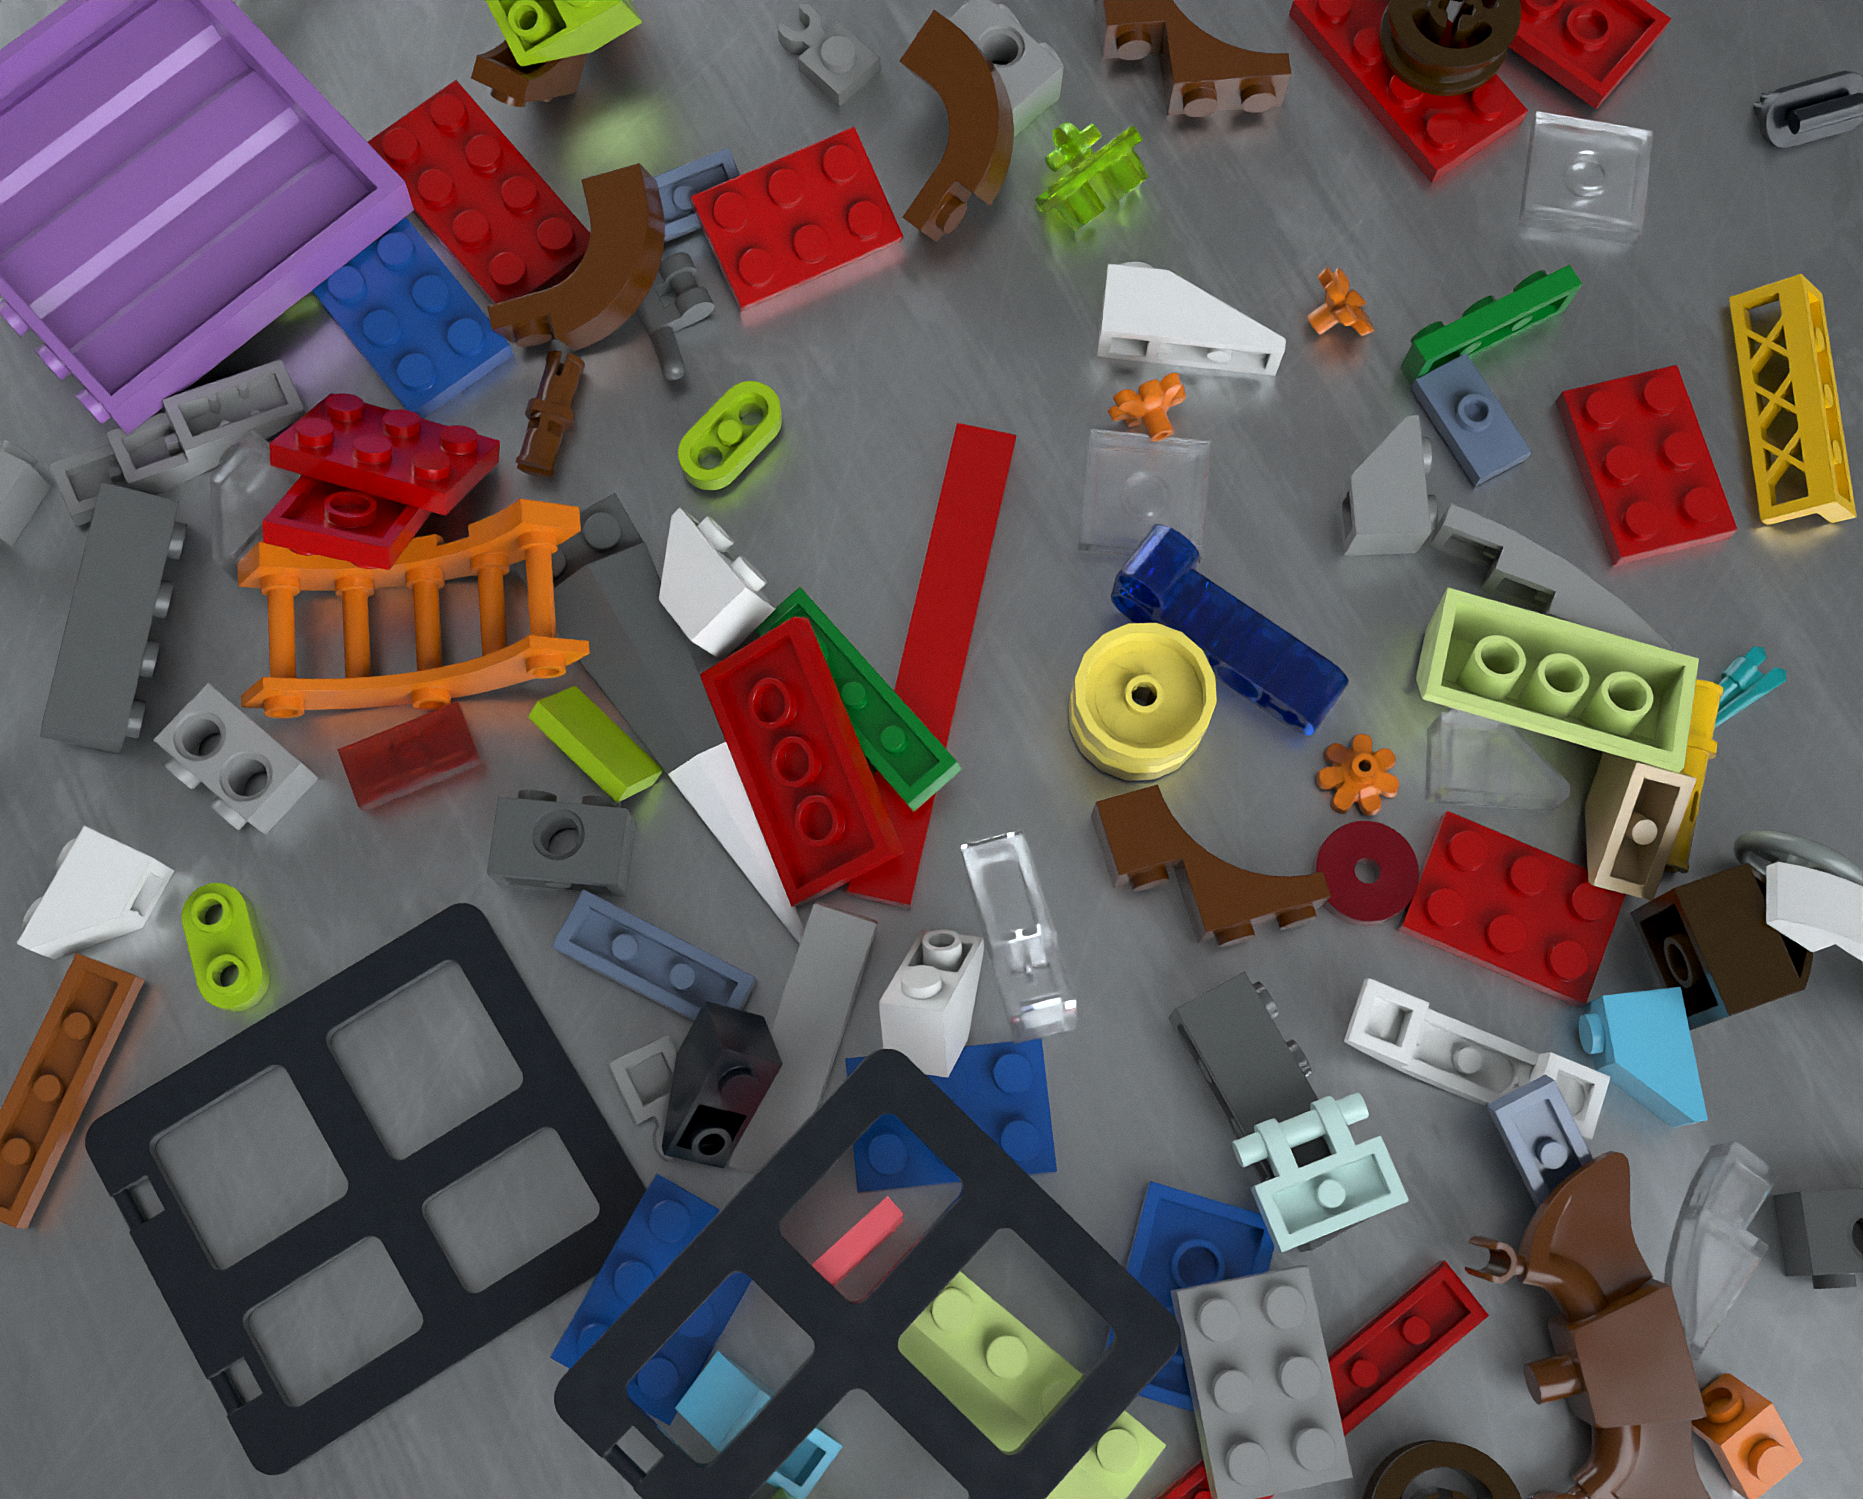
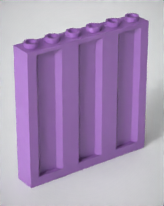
[0,0,414,435]

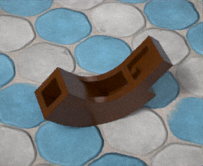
[899,10,1014,242]
[487,163,665,351]

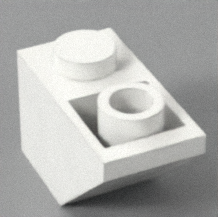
[659,507,776,660]
[17,826,174,960]
[879,929,984,1078]

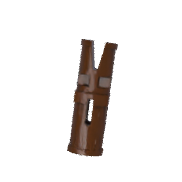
[515,350,585,478]

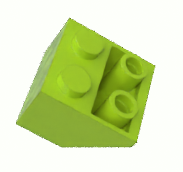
[485,0,642,66]

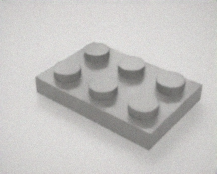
[1170,1265,1353,1499]

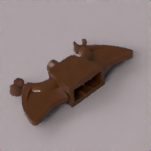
[1465,1151,1711,1499]

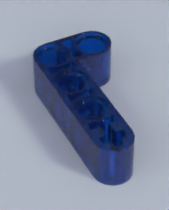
[1111,524,1349,735]

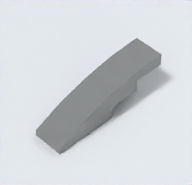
[49,359,306,527]
[1429,503,1674,651]
[729,901,878,1175]

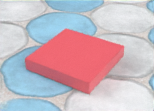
[812,1196,904,1286]

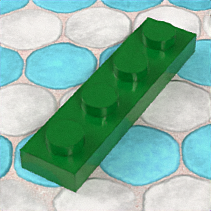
[755,587,962,812]

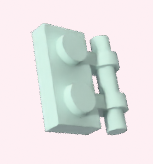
[1232,1092,1409,1253]

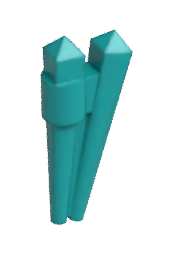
[1715,646,1787,728]

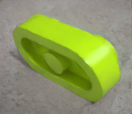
[678,381,782,490]
[181,883,270,1012]

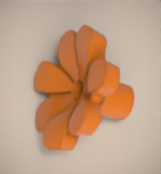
[1308,266,1375,336]
[1107,373,1186,442]
[1316,734,1399,816]

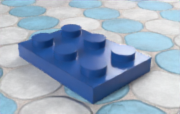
[311,217,514,419]
[845,1038,1057,1194]
[550,1173,752,1426]
[1103,1181,1275,1412]

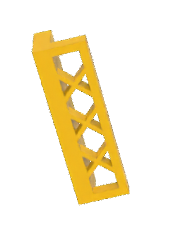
[1729,274,1857,525]

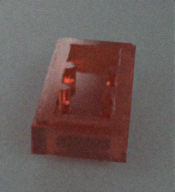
[337,702,484,812]

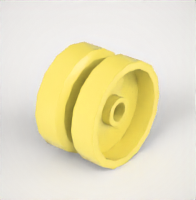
[1069,623,1217,781]

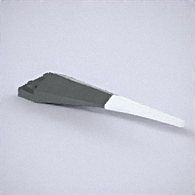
[512,493,805,945]

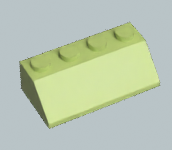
[1416,587,1699,773]
[898,1271,1166,1499]

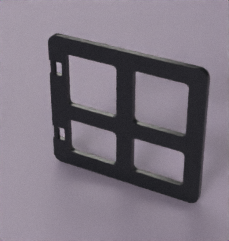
[85,903,647,1475]
[554,1049,1181,1499]

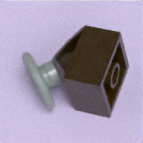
[1630,830,1863,1030]

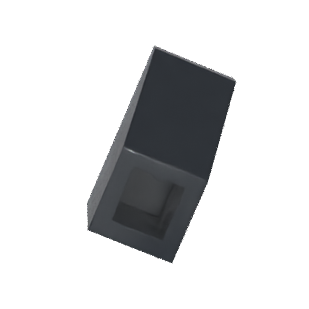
[661,1001,783,1169]

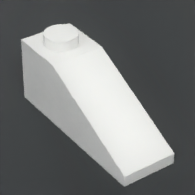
[1096,261,1286,376]

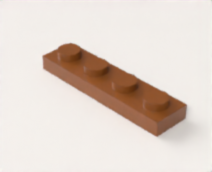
[0,952,145,1229]

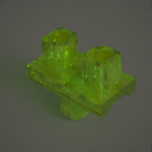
[1035,122,1149,231]

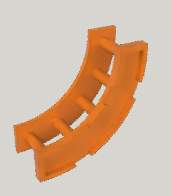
[237,498,590,719]

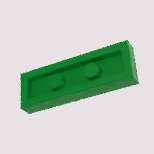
[1400,264,1582,386]

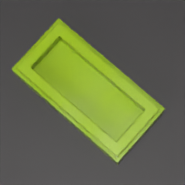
[528,685,663,803]

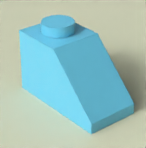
[1579,987,1708,1127]
[675,1351,843,1499]

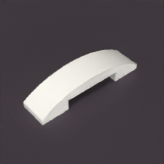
[1766,862,1863,962]
[1344,978,1611,1140]

